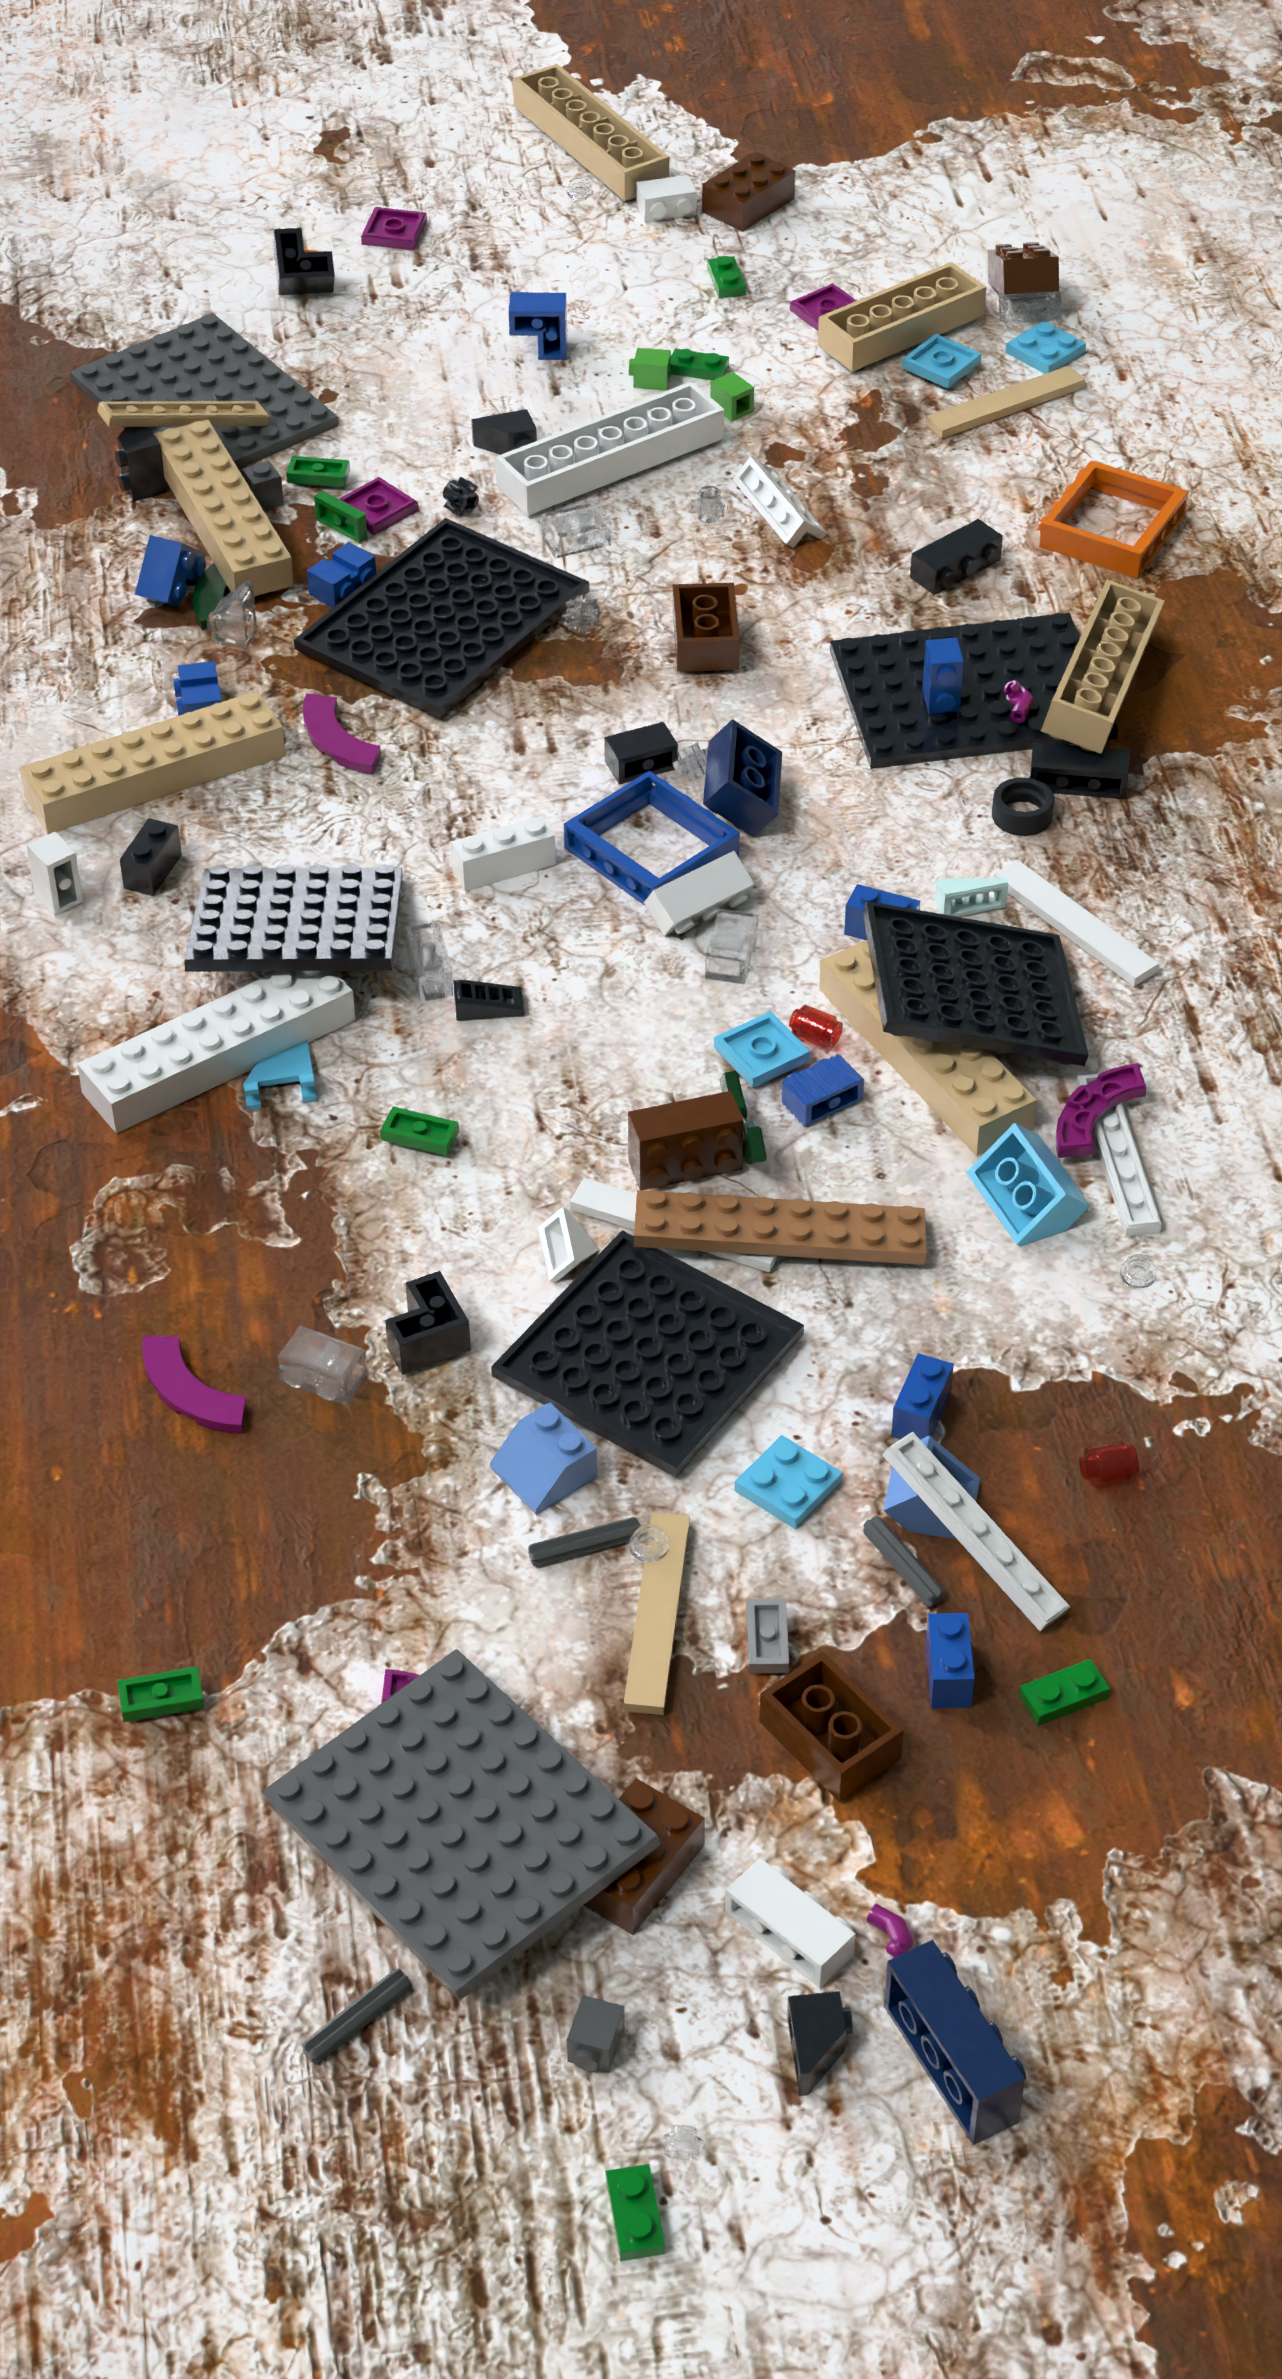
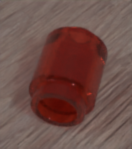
[789,1004,843,1048]
[1079,1441,1139,1486]

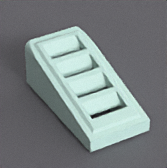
[935,878,1008,917]

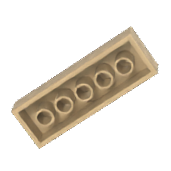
[818,262,987,372]

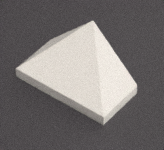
[538,1207,599,1283]

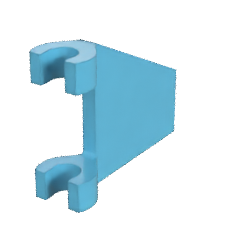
[243,1040,317,1110]

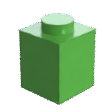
[628,348,671,390]
[710,372,754,422]

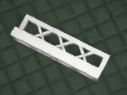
[733,456,827,548]

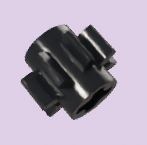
[443,477,479,517]

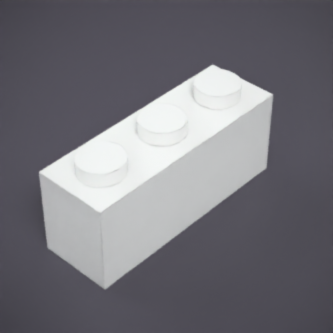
[451,815,556,891]
[644,851,754,936]
[725,1858,855,1989]

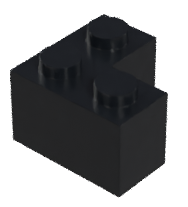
[273,228,335,295]
[385,1271,471,1375]

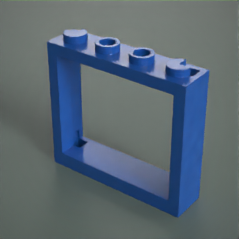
[564,771,740,906]

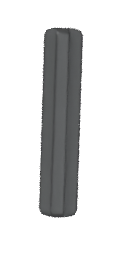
[863,1516,945,1607]
[528,1517,642,1567]
[302,1969,411,2064]

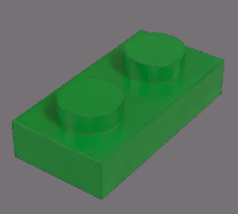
[707,256,746,299]
[671,349,729,381]
[286,456,350,488]
[314,491,367,543]
[380,1106,459,1156]
[1018,1659,1110,1726]
[117,1666,204,1722]
[605,2164,665,2261]

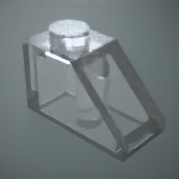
[207,581,257,649]

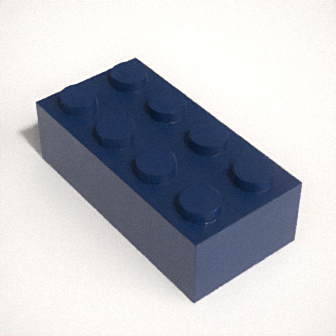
[884,1940,1026,2145]

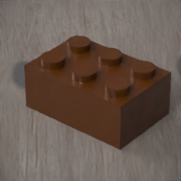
[702,152,796,232]
[988,242,1059,294]
[673,582,740,672]
[628,1091,744,1190]
[759,1651,904,1802]
[583,1778,705,1935]

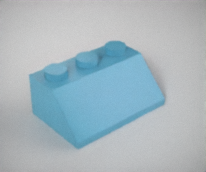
[966,1123,1090,1246]

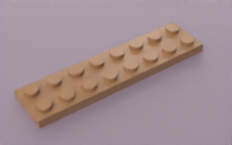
[633,1190,927,1265]

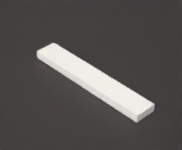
[993,860,1159,987]
[1076,1073,1162,1237]
[570,1178,779,1273]
[882,1432,1070,1631]

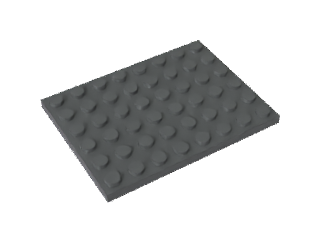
[70,313,339,469]
[261,1649,660,2001]

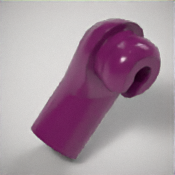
[1004,680,1033,723]
[866,1903,915,1957]

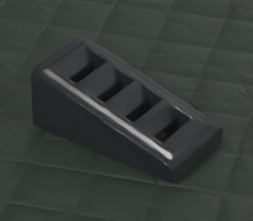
[453,980,525,1021]

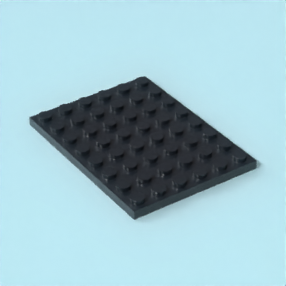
[294,518,590,718]
[830,612,1118,769]

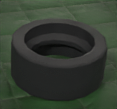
[992,777,1055,836]

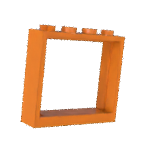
[1037,460,1189,579]

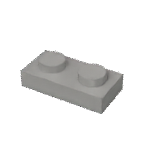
[746,1598,789,1674]

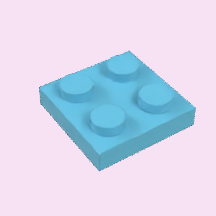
[1006,321,1086,374]
[902,334,982,389]
[714,1011,810,1088]
[734,1435,843,1529]

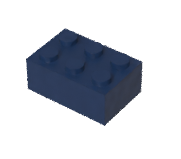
[703,719,782,837]

